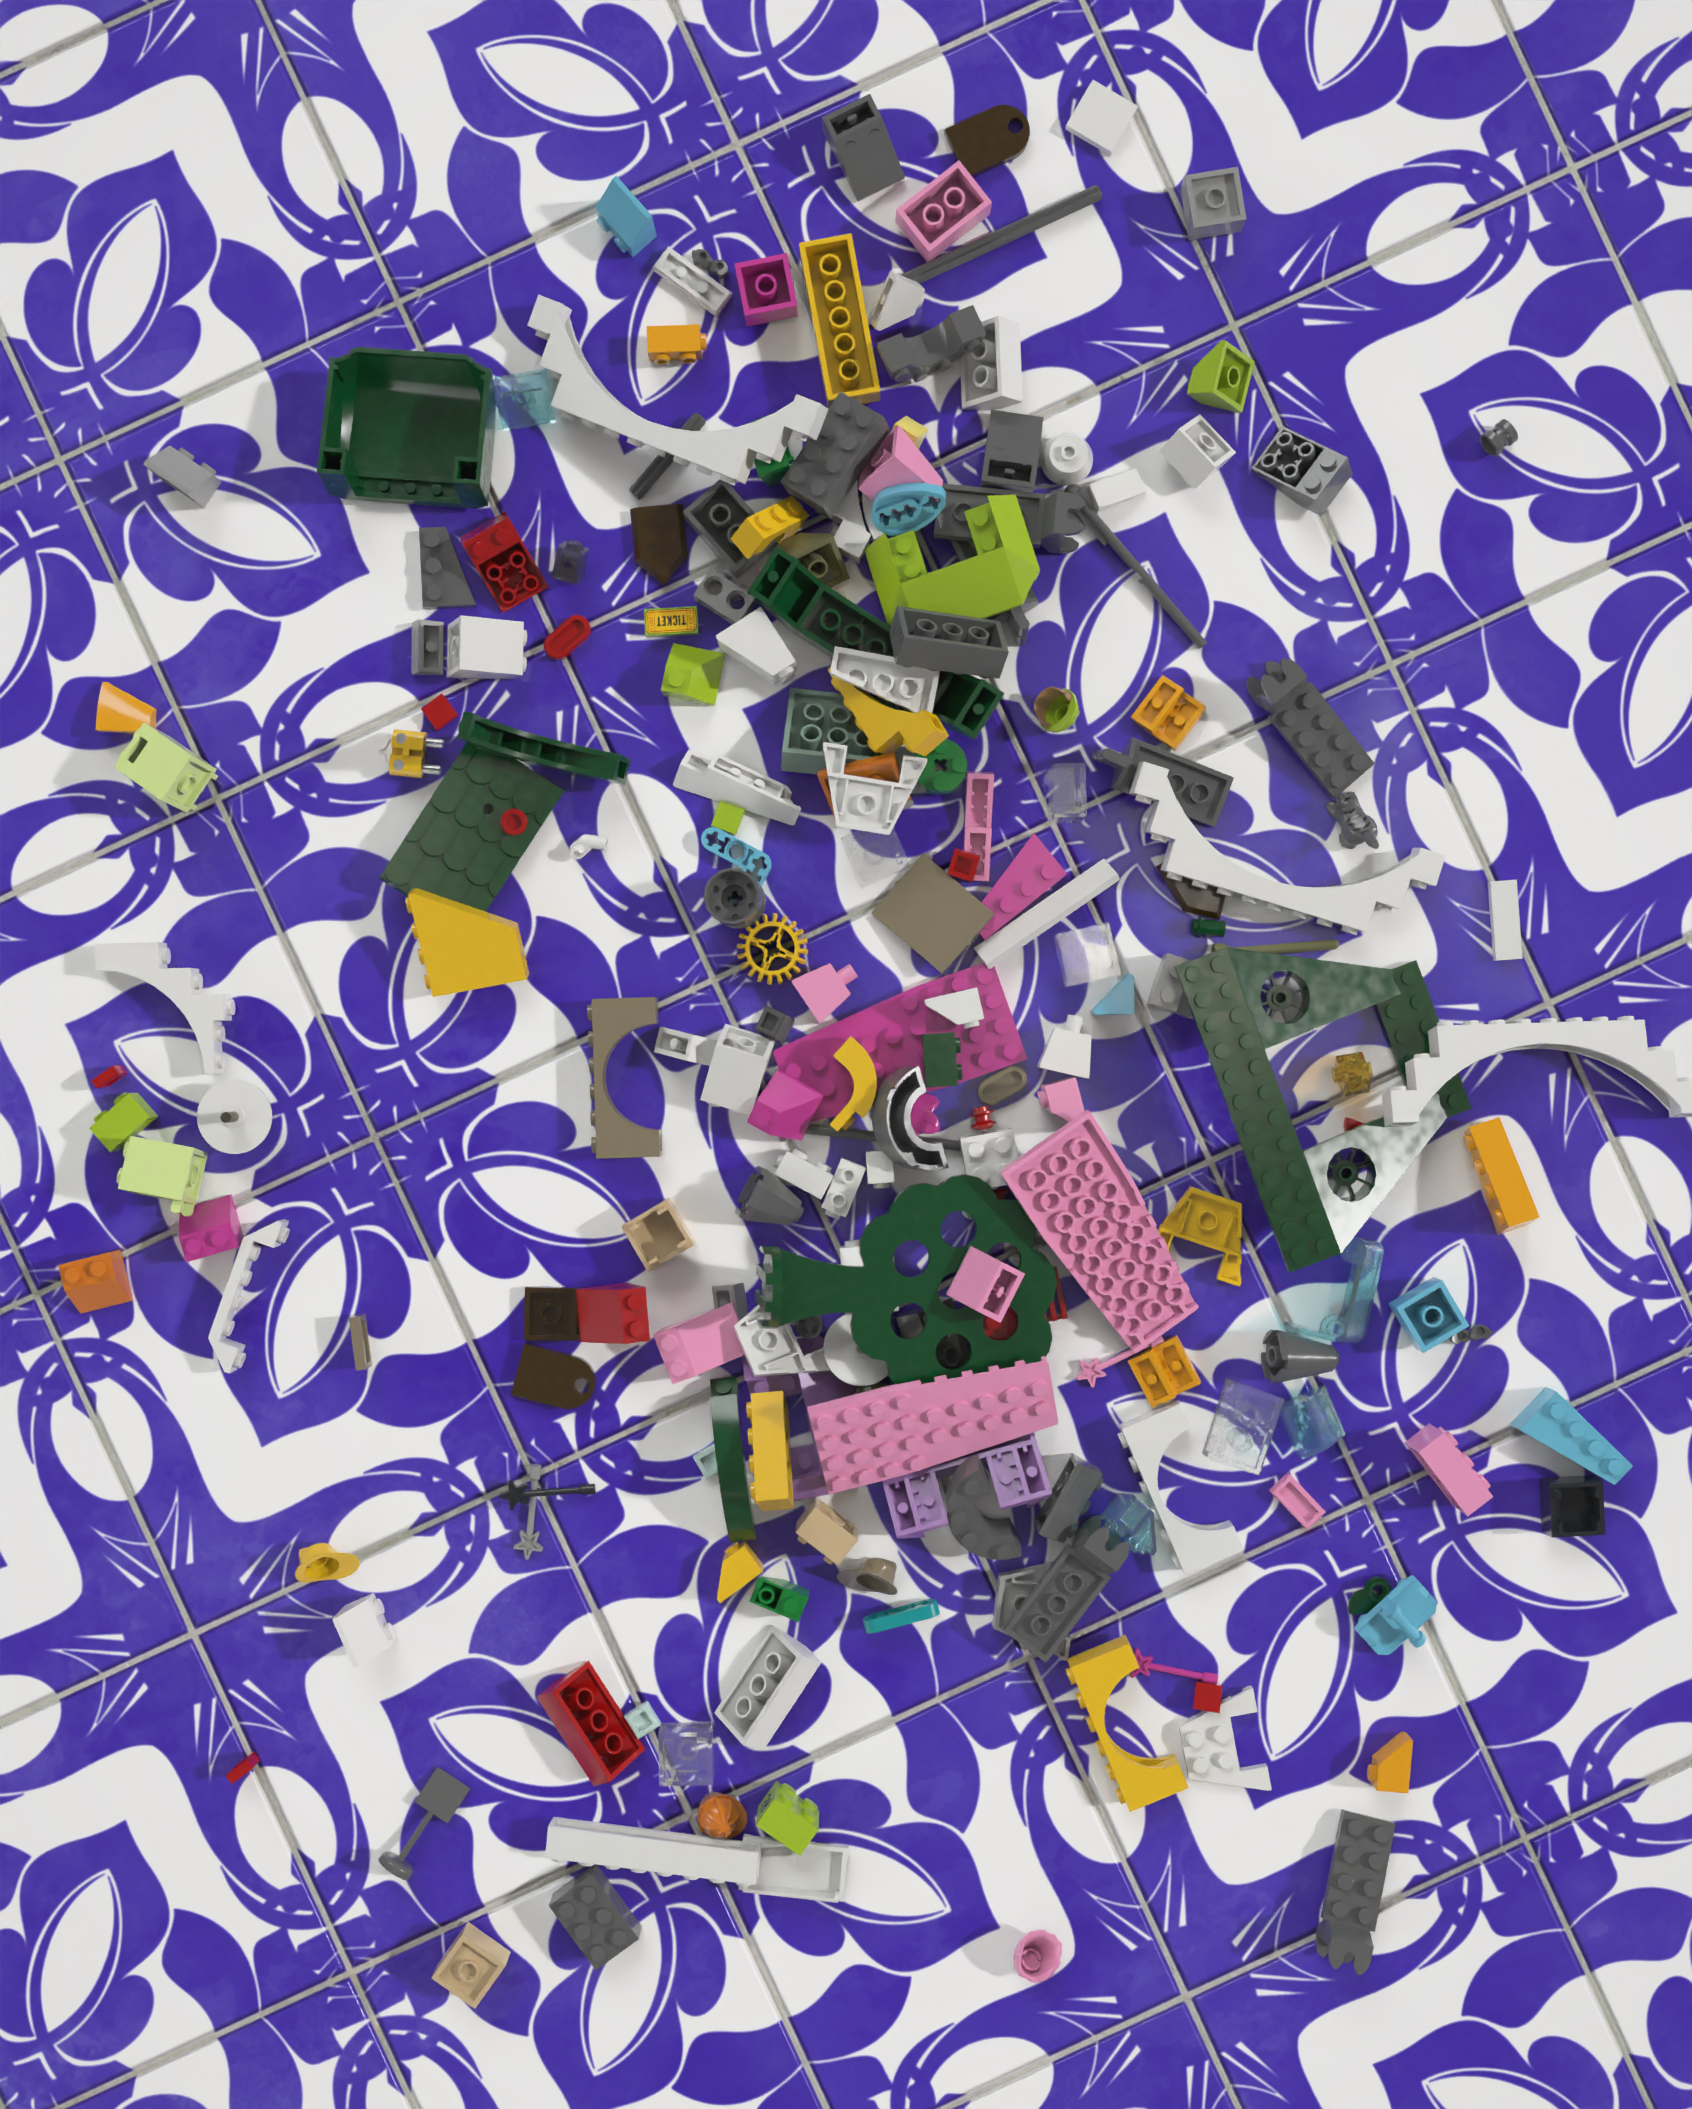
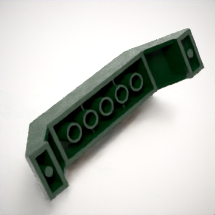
[747,546,1005,740]

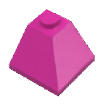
[747,1070,824,1141]

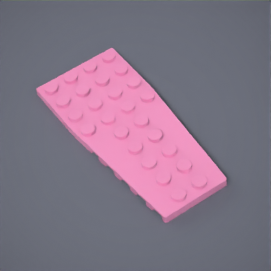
[999,1110,1199,1353]
[807,1356,1058,1495]

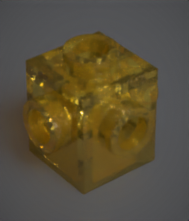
[1331,1052,1373,1097]

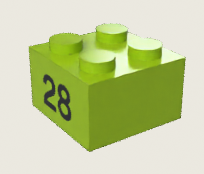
[756,1781,819,1856]

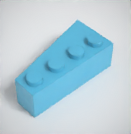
[1510,1387,1633,1485]

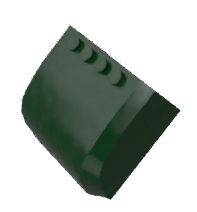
[317,347,496,509]

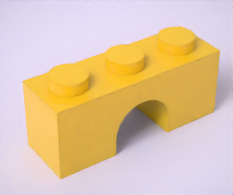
[730,496,809,559]

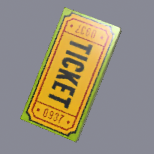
[644,606,699,637]

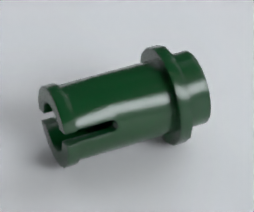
[1191,916,1226,938]

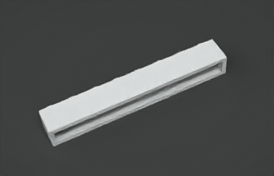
[545,1817,762,1887]

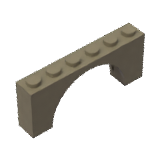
[587,997,662,1159]

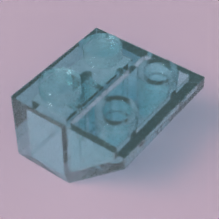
[1276,1385,1346,1460]
[1099,1493,1157,1556]

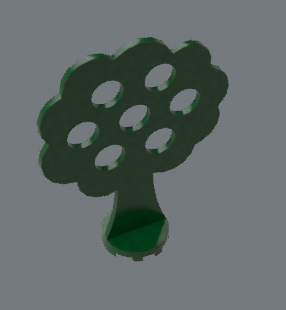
[755,1174,1057,1385]

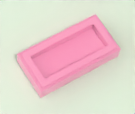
[1269,1472,1326,1530]

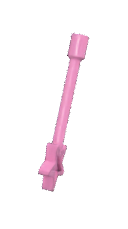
[1076,1336,1164,1388]

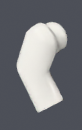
[570,834,608,859]

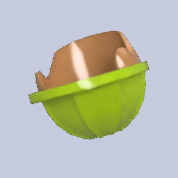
[1033,686,1079,733]

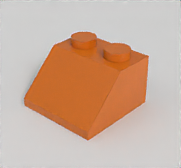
[58,1249,133,1314]

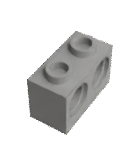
[693,568,756,625]

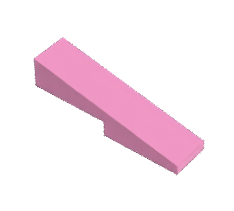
[962,771,994,881]

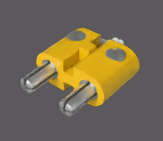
[379,729,444,778]

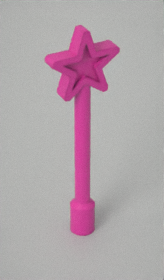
[1130,1647,1218,1685]

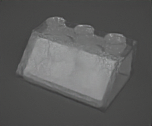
[1202,1378,1284,1476]

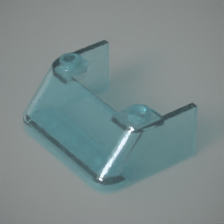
[1284,1235,1384,1343]

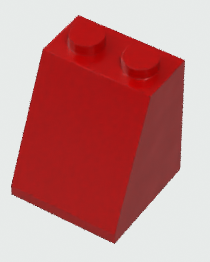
[576,1282,650,1344]

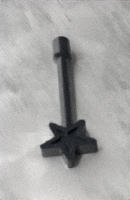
[499,1480,596,1511]

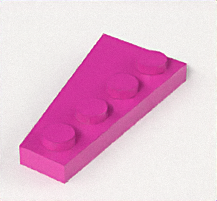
[978,833,1067,941]

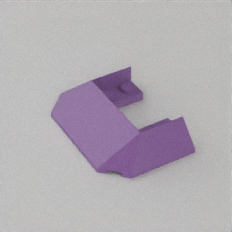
[742,1335,857,1502]
[882,1432,1053,1538]

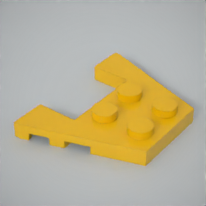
[1157,1186,1242,1287]

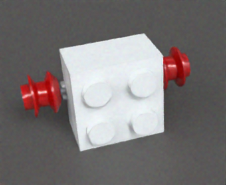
[959,1105,1018,1200]

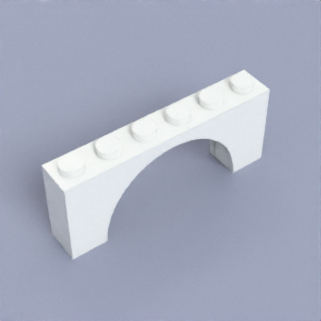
[1117,1400,1244,1576]

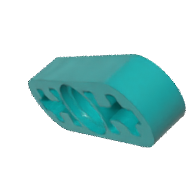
[863,1599,940,1633]

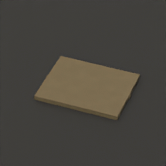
[871,853,995,974]

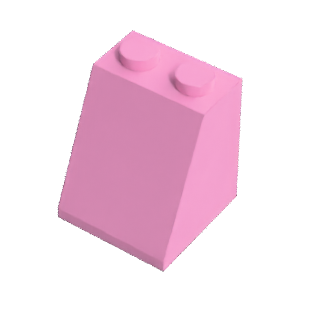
[858,425,943,514]

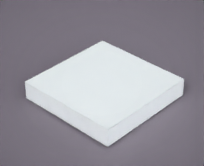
[1065,80,1138,156]

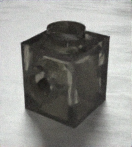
[551,540,590,585]

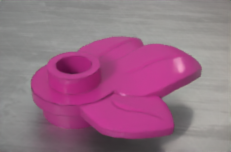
[910,1093,940,1136]

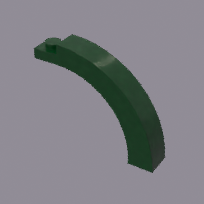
[710,1376,756,1542]

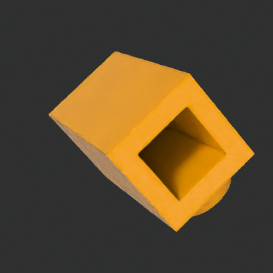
[647,324,707,364]

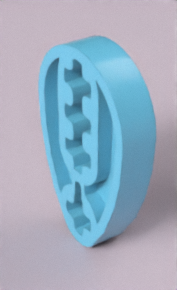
[871,483,946,536]

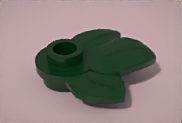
[1348,1576,1391,1615]

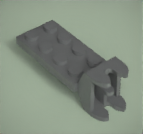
[934,483,1086,554]
[1246,659,1375,798]
[1003,1515,1129,1662]
[1315,1809,1396,1975]

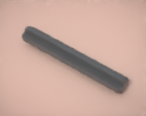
[629,412,706,500]

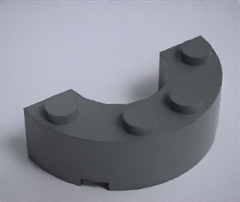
[877,305,986,382]
[872,1066,949,1171]
[946,1454,1022,1560]

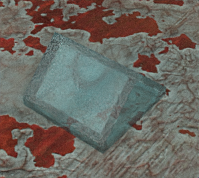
[494,369,556,430]

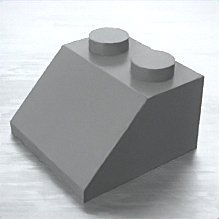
[143,445,222,508]
[1147,953,1194,1020]

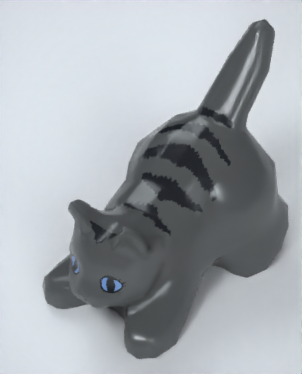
[1326,791,1379,849]

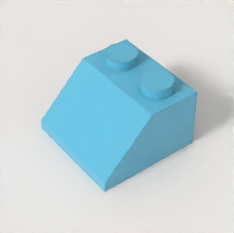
[595,176,657,257]

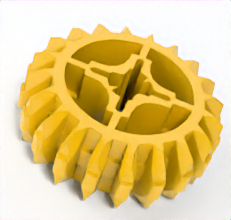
[737,913,808,985]

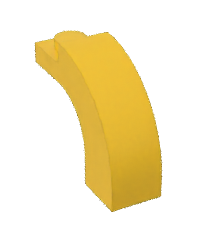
[830,1036,877,1132]

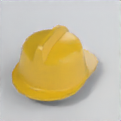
[295,1543,360,1583]

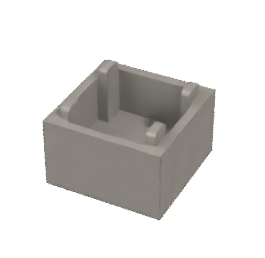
[1180,167,1247,240]

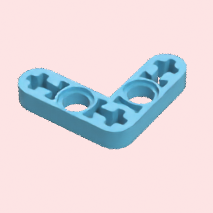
[701,827,772,905]

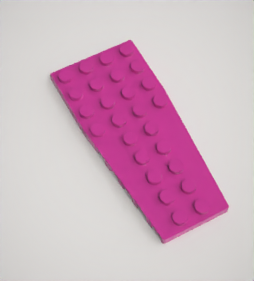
[773,963,1027,1122]

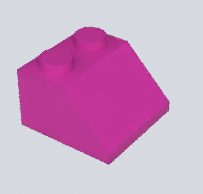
[179,1194,244,1262]

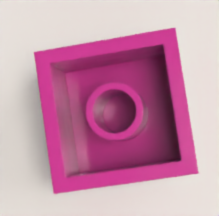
[735,253,798,327]

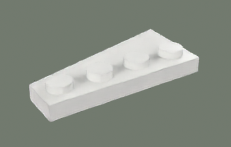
[830,646,940,713]

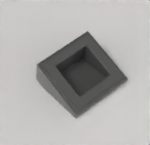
[755,1006,795,1042]

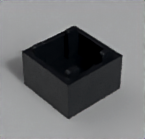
[1539,1475,1606,1538]

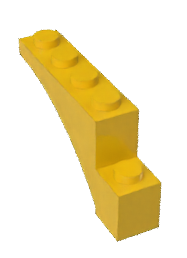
[827,667,949,756]

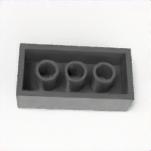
[780,391,890,519]
[889,606,1009,679]

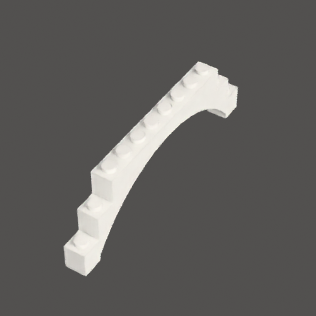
[527,294,828,486]
[1129,761,1446,935]
[1382,1016,1692,1127]

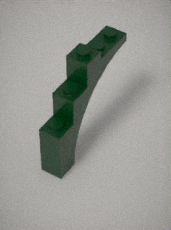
[458,712,631,785]

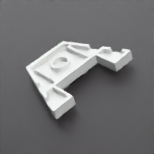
[823,742,928,835]
[733,1305,831,1377]
[1178,1686,1272,1791]

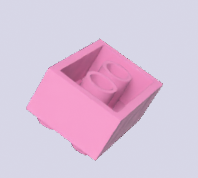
[895,160,992,262]
[1404,1423,1493,1516]

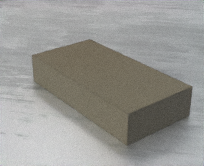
[349,1313,372,1371]

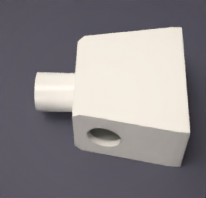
[1037,1014,1091,1079]

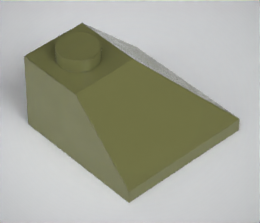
[776,533,850,588]

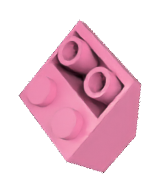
[946,1246,1025,1323]

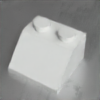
[1159,414,1236,489]
[332,1593,395,1668]

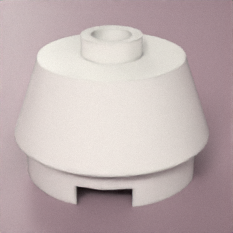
[1040,433,1093,486]

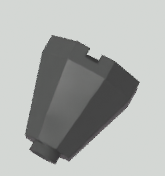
[735,1165,804,1225]

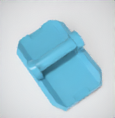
[1354,1575,1437,1655]

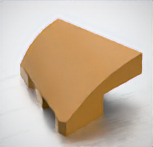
[96,682,157,735]

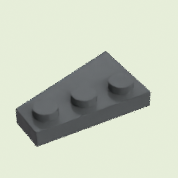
[419,527,477,609]

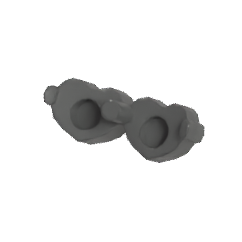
[692,249,728,279]
[1449,1324,1492,1344]

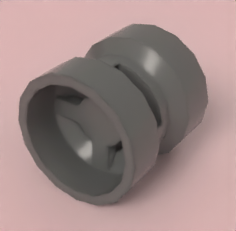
[1480,419,1518,457]
[796,1315,823,1339]

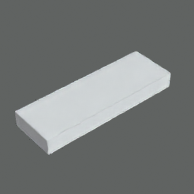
[653,246,732,317]
[1488,880,1523,961]

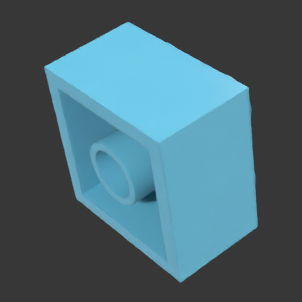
[1388,1277,1469,1353]

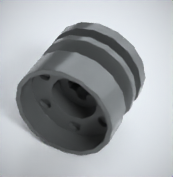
[704,868,766,929]

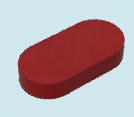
[544,615,591,660]

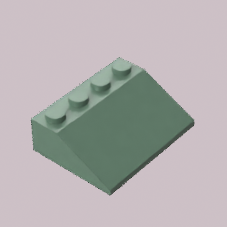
[781,688,895,775]

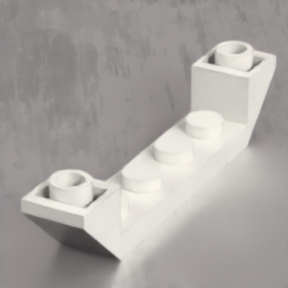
[208,1219,290,1374]

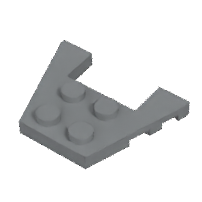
[992,1561,1071,1661]

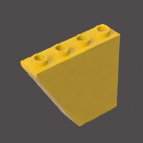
[405,888,529,997]

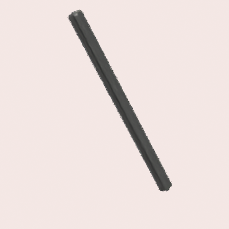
[884,185,1102,284]

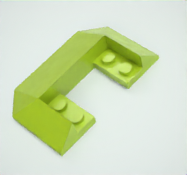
[864,495,1040,626]

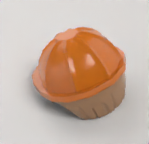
[697,1792,747,1839]

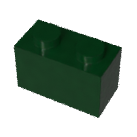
[922,1032,963,1088]

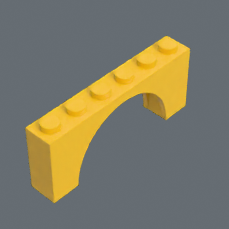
[1066,1635,1189,1812]

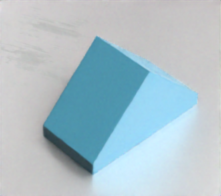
[1090,973,1134,1015]

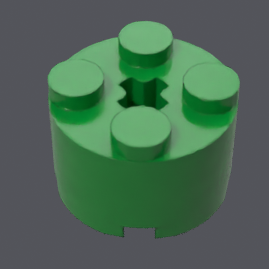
[915,739,967,795]

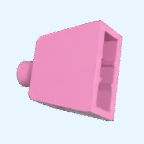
[791,963,858,1024]

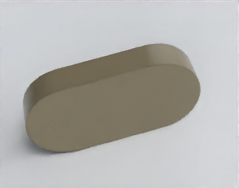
[977,1066,1027,1105]

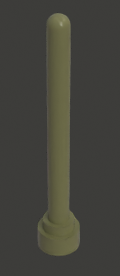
[1211,939,1339,954]

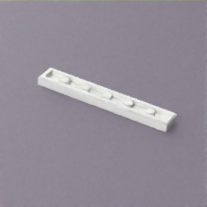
[974,859,1120,969]

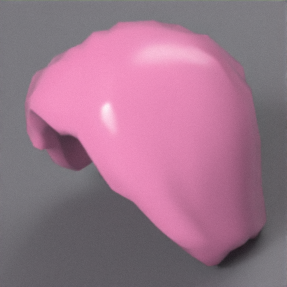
[1013,1930,1062,1983]

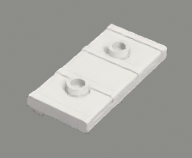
[738,1834,849,1903]

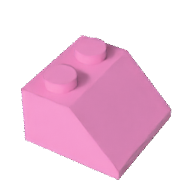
[1037,1077,1085,1123]

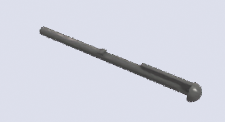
[1064,484,1207,649]

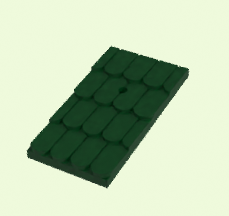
[379,742,564,912]

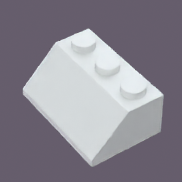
[960,315,1023,410]

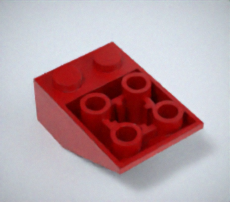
[460,511,548,613]

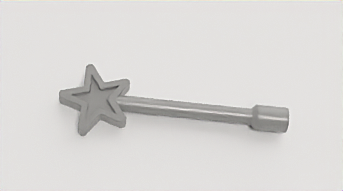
[513,1464,544,1560]

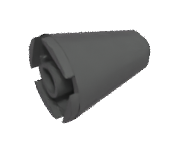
[1261,1329,1339,1383]

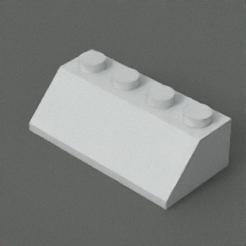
[714,1625,821,1750]

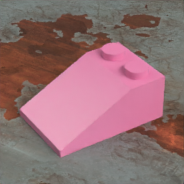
[653,1302,745,1384]

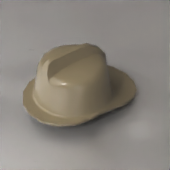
[837,1557,898,1595]

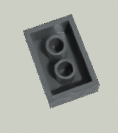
[683,479,777,579]
[549,1864,642,1970]

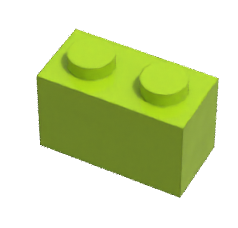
[89,1092,158,1152]

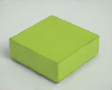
[711,801,745,835]

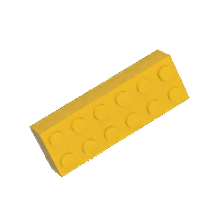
[799,233,881,409]

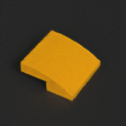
[1131,675,1207,751]
[1128,1335,1201,1408]

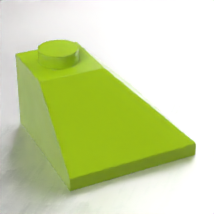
[1187,340,1255,413]
[661,643,726,706]

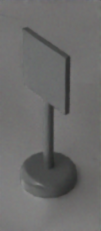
[378,1766,470,1880]

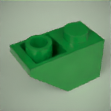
[749,1576,809,1622]

